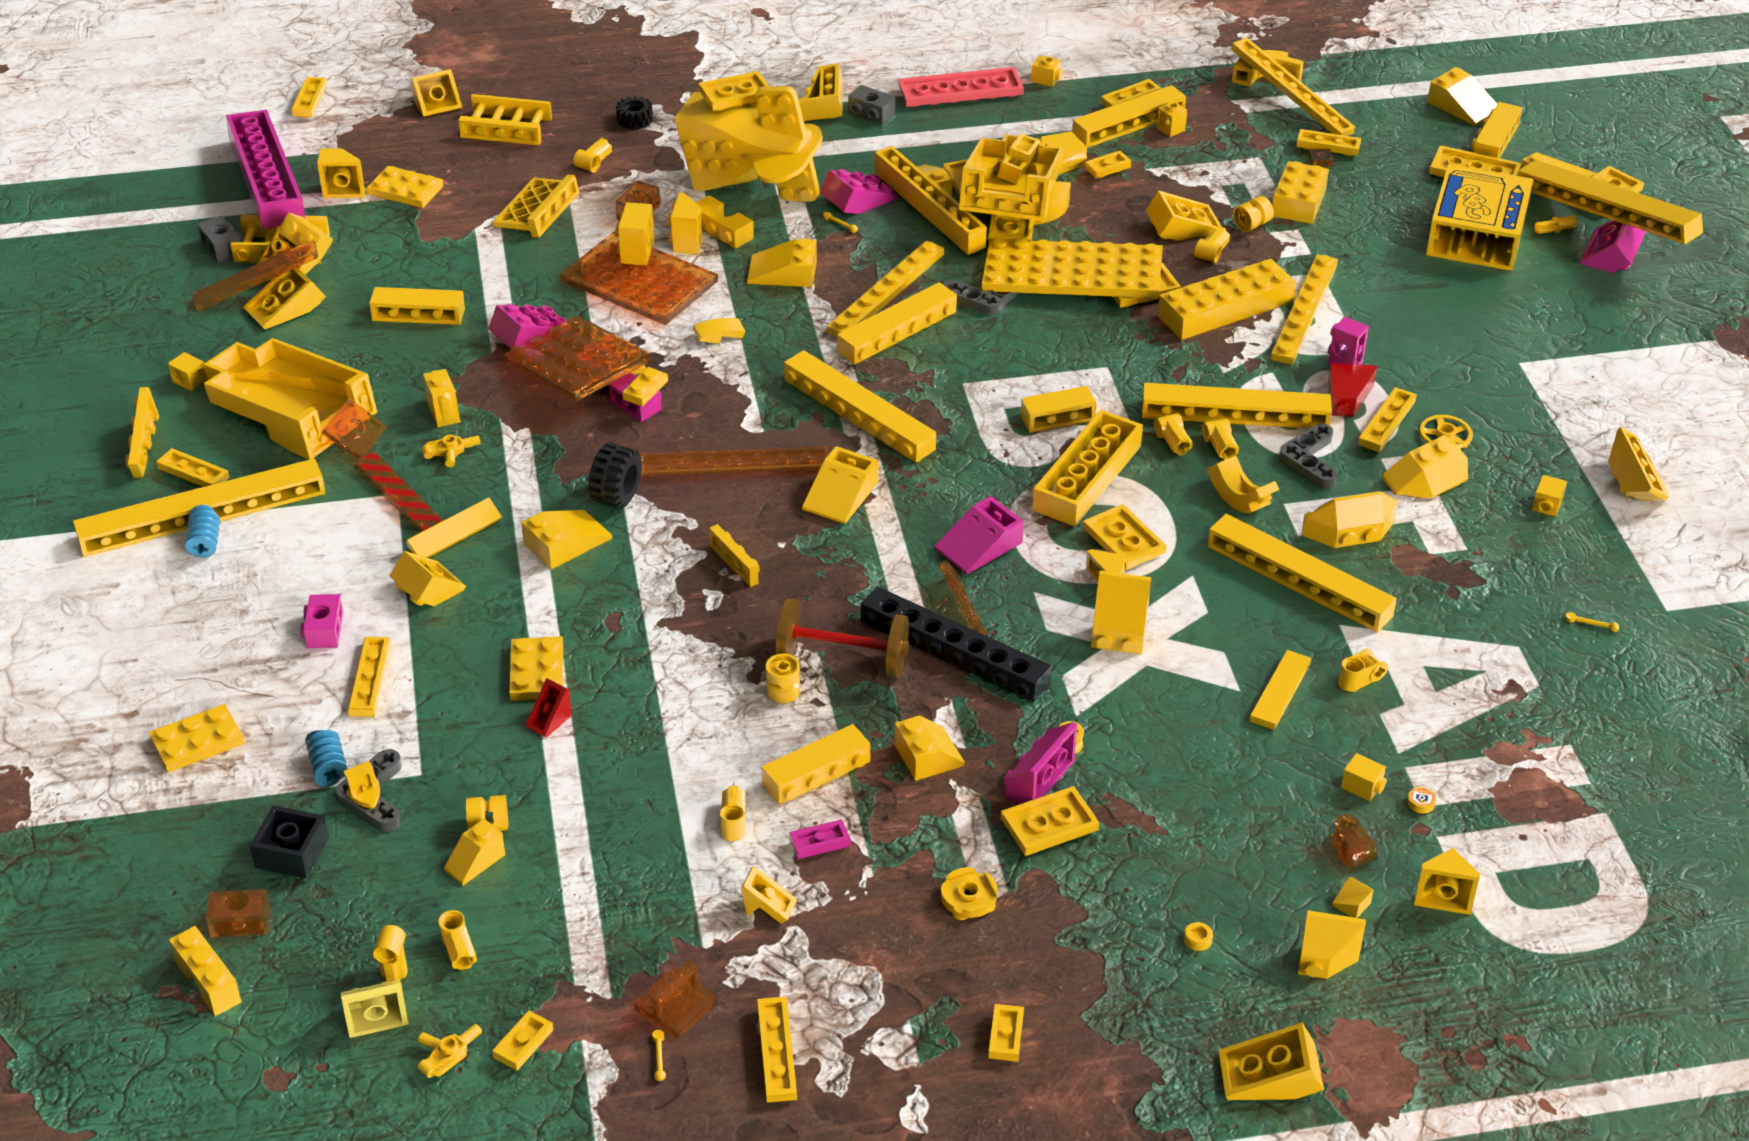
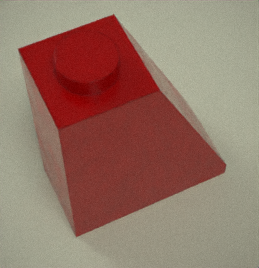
[1328,363,1377,417]

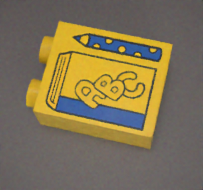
[1426,164,1533,271]

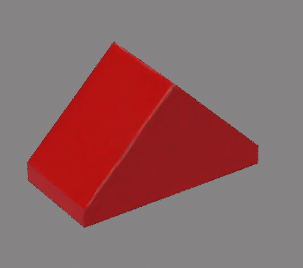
[525,678,572,737]

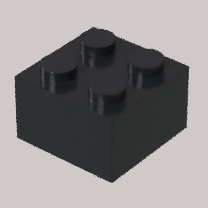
[250,805,329,879]

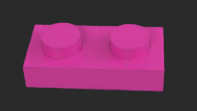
[789,819,851,859]

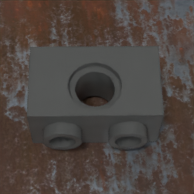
[848,85,895,125]
[197,215,243,262]

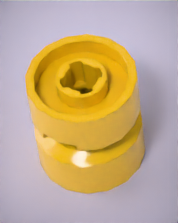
[1233,196,1274,232]
[766,654,800,703]
[466,795,508,831]

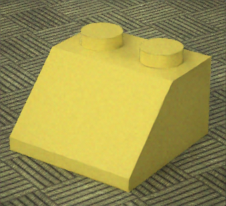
[341,979,409,1038]

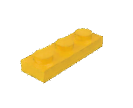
[292,77,327,118]
[1101,79,1161,108]
[1296,129,1361,156]
[156,448,229,487]
[709,524,760,587]

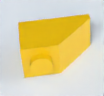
[444,819,505,886]

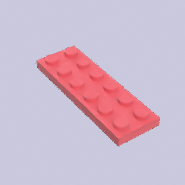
[898,67,1024,107]

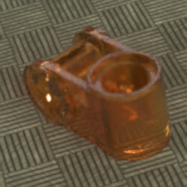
[1331,814,1378,868]

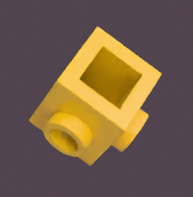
[1031,55,1063,87]

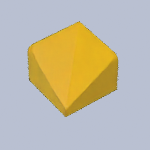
[1332,877,1374,918]

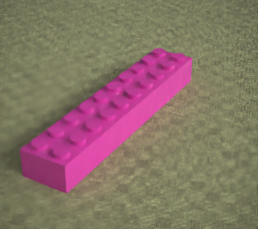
[226,109,305,229]

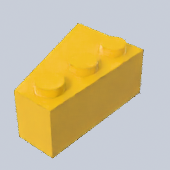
[799,63,843,121]

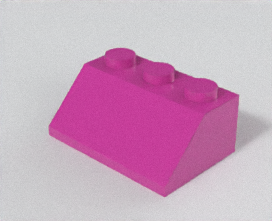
[1580,220,1646,273]
[1003,722,1077,804]

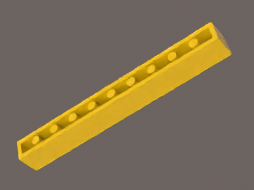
[1518,160,1703,244]
[73,458,325,557]

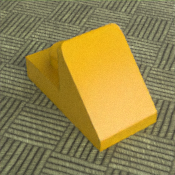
[741,866,797,924]

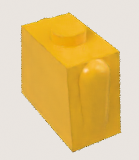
[1040,131,1087,175]
[423,369,460,428]

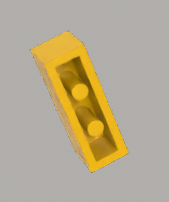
[1020,386,1097,433]

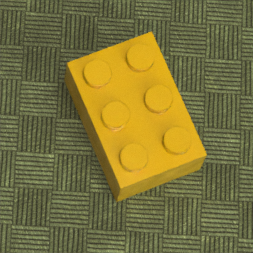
[1272,161,1329,224]

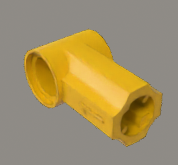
[573,138,612,173]
[1194,227,1230,264]
[1154,413,1193,456]
[1202,418,1239,461]
[720,786,746,841]
[439,910,477,971]
[372,925,408,982]

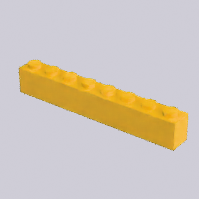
[874,146,987,255]
[784,350,936,463]
[1142,383,1332,429]
[1208,514,1397,633]

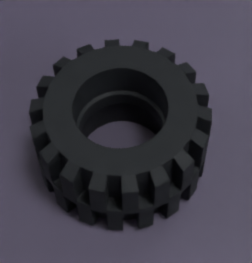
[588,443,642,508]

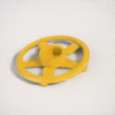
[1419,415,1473,449]

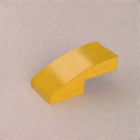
[693,318,745,344]

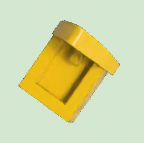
[343,761,380,809]

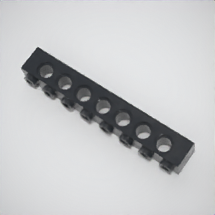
[861,586,1051,702]

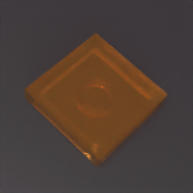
[322,398,387,461]

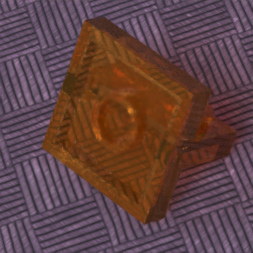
[634,960,717,1039]

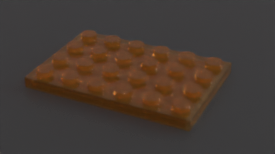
[560,232,718,325]
[503,316,652,402]

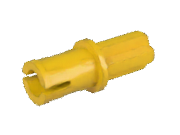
[1534,215,1578,234]

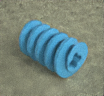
[184,505,220,558]
[305,730,348,787]

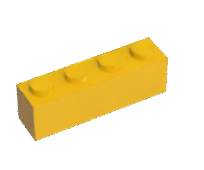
[1471,102,1522,158]
[369,287,465,325]
[762,724,870,805]

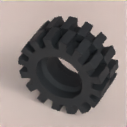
[616,96,653,129]

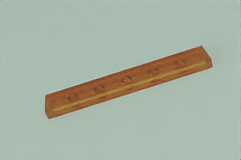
[193,239,318,311]

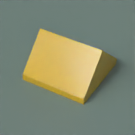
[1414,848,1480,915]

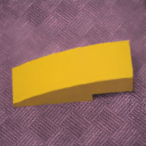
[997,133,1040,185]

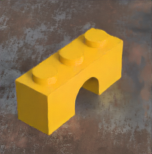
[696,195,754,249]
[169,926,241,1016]

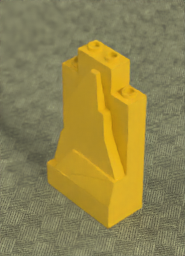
[959,134,1064,221]
[203,338,377,460]

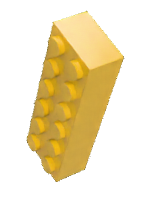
[1158,259,1296,340]
[1032,409,1143,527]

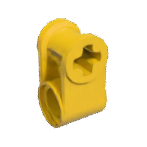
[1338,648,1388,692]

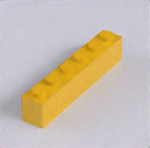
[1072,85,1186,148]
[837,282,957,365]

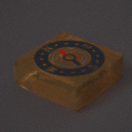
[1309,149,1334,167]

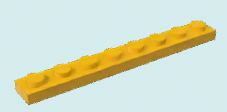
[1231,38,1356,136]
[827,241,944,337]
[1271,254,1338,365]

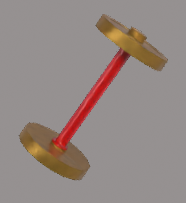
[776,598,909,679]

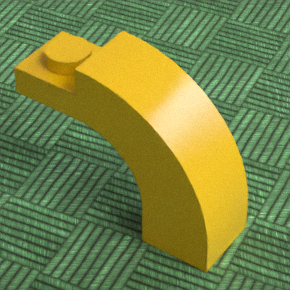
[1232,50,1304,87]
[1034,181,1071,225]
[1206,456,1279,513]

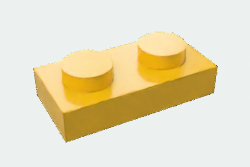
[1085,151,1131,179]
[622,367,668,406]
[988,1004,1024,1062]
[492,1011,553,1071]

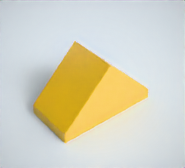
[1086,549,1126,582]

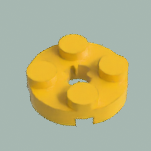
[941,867,998,920]

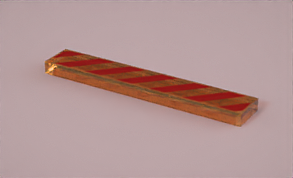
[353,451,444,533]

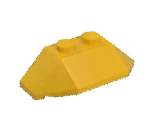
[1608,427,1670,501]
[1381,435,1468,499]
[1301,491,1398,548]

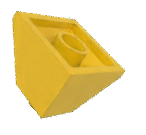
[1298,910,1366,979]

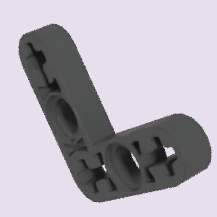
[944,281,1018,315]
[1279,423,1338,489]
[336,749,402,832]

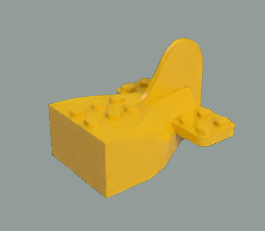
[674,86,823,202]

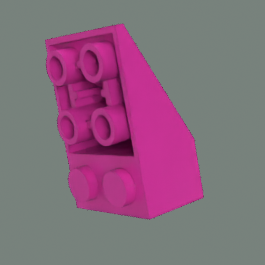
[820,169,899,214]
[488,304,574,351]
[934,496,1024,574]

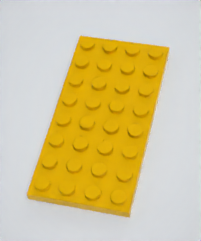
[982,238,1163,298]

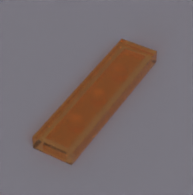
[938,560,989,637]

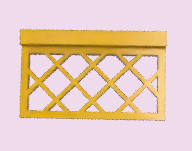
[492,175,579,238]

